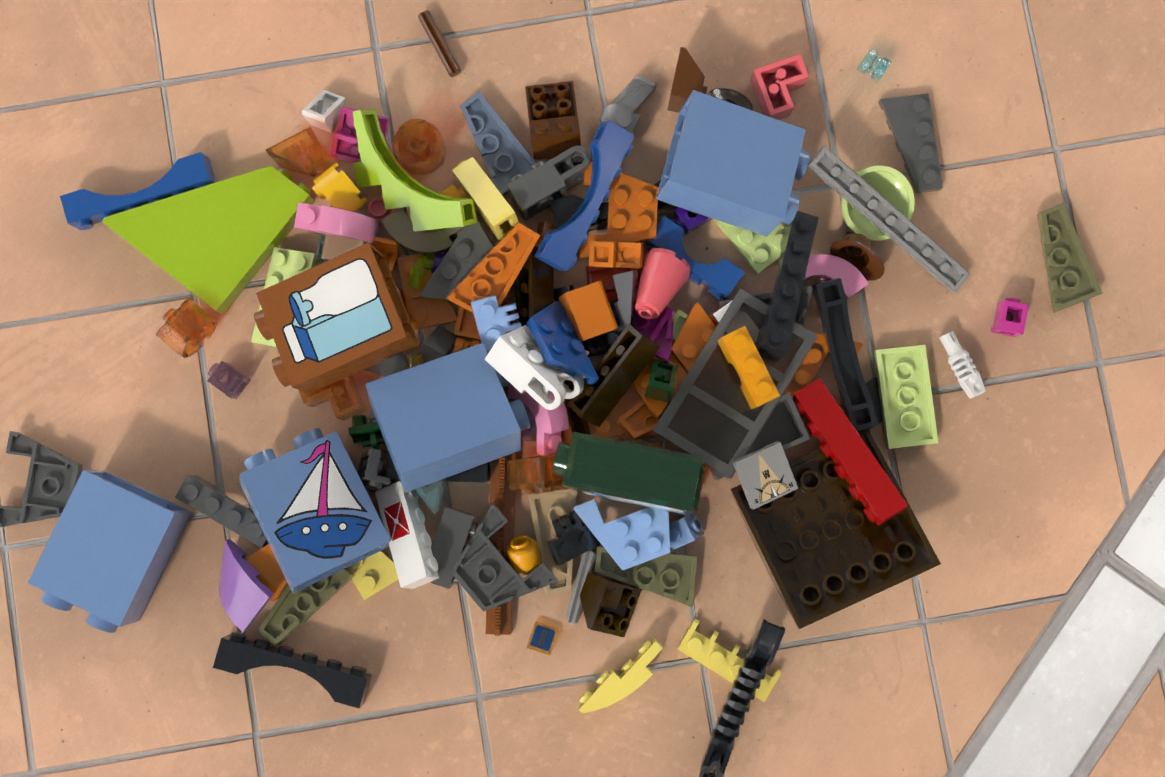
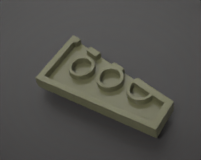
[1037,203,1103,313]
[595,546,697,607]
[257,568,355,645]

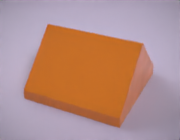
[559,281,618,342]

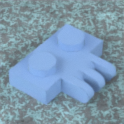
[471,295,522,351]

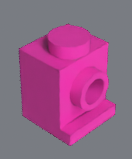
[991,298,1029,337]

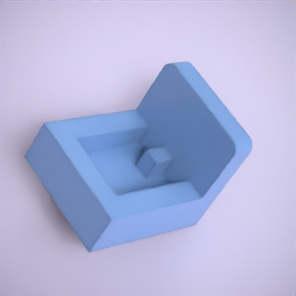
[669,512,704,551]

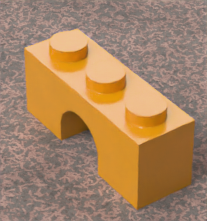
[717,326,780,409]

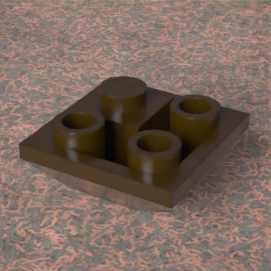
[580,572,641,637]

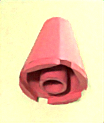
[635,248,691,319]

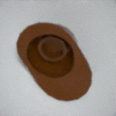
[830,231,885,281]

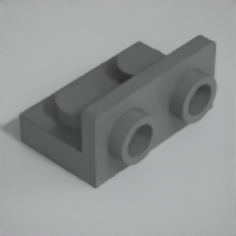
[357,448,391,492]

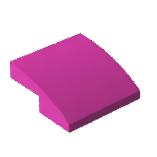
[330,106,390,163]

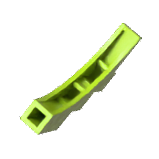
[353,109,477,232]

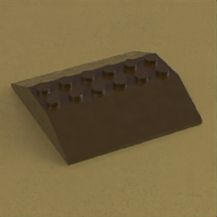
[731,428,941,629]

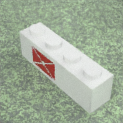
[375,481,439,589]

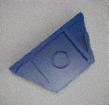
[527,301,599,384]

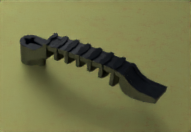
[699,619,785,777]

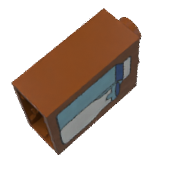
[254,242,420,393]

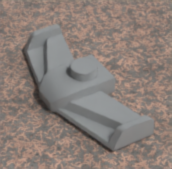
[591,76,657,161]

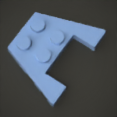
[574,472,670,571]

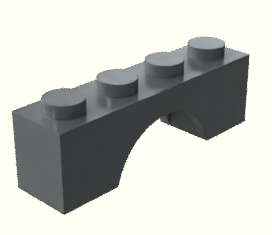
[175,475,269,548]

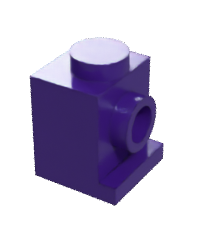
[673,207,712,235]

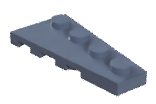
[460,92,536,196]

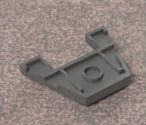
[0,431,83,528]
[451,504,558,612]

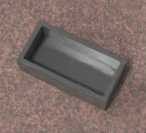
[694,393,810,480]

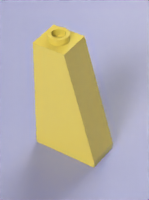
[452,157,518,241]

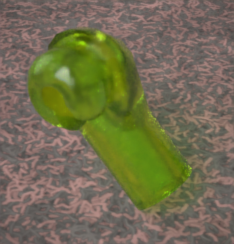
[408,255,434,289]

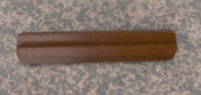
[418,10,461,77]

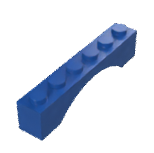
[534,120,634,271]
[60,152,216,230]

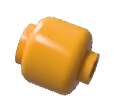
[506,535,542,575]

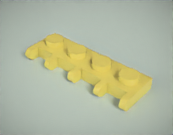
[677,619,782,702]

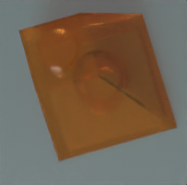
[266,127,333,177]

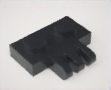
[547,510,601,565]

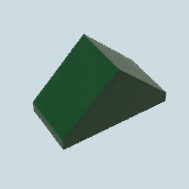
[645,359,678,403]

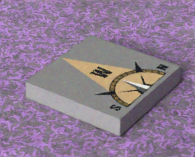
[733,441,798,509]

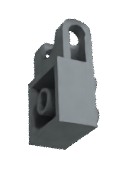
[507,146,590,222]

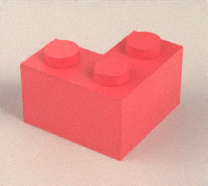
[750,54,809,120]

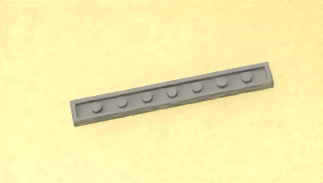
[807,146,970,293]

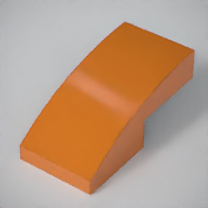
[589,241,644,268]

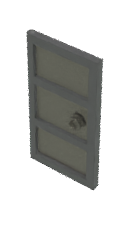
[653,288,818,479]

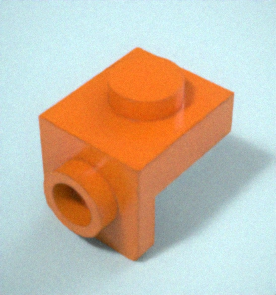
[373,237,399,276]

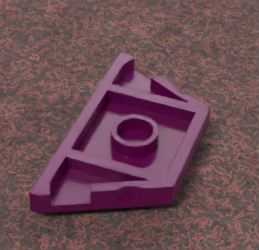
[611,291,675,363]

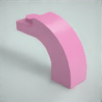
[294,202,381,246]
[804,254,869,300]
[508,384,569,456]

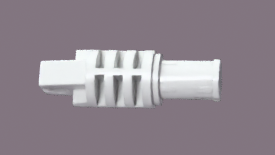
[939,331,986,399]

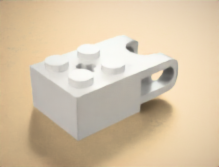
[485,325,584,410]

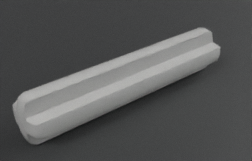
[565,550,596,624]

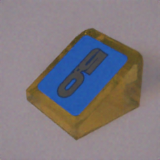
[526,621,559,655]

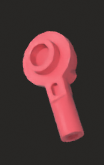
[367,195,392,221]

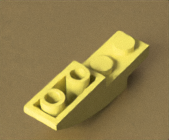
[579,638,663,714]

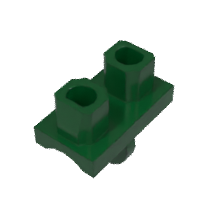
[348,414,385,450]

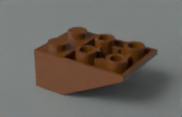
[525,81,581,159]

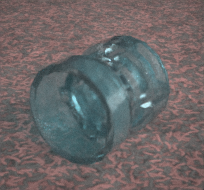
[857,48,892,82]

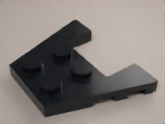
[554,270,638,357]

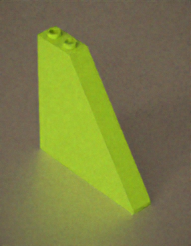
[102,165,315,314]

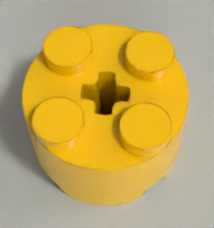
[312,162,368,212]

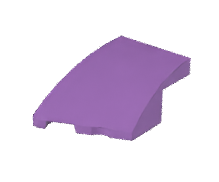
[218,539,274,632]

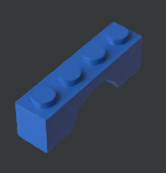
[646,216,745,300]

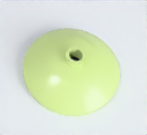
[841,166,915,241]

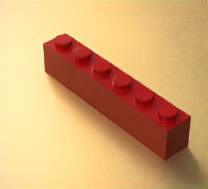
[793,378,908,526]

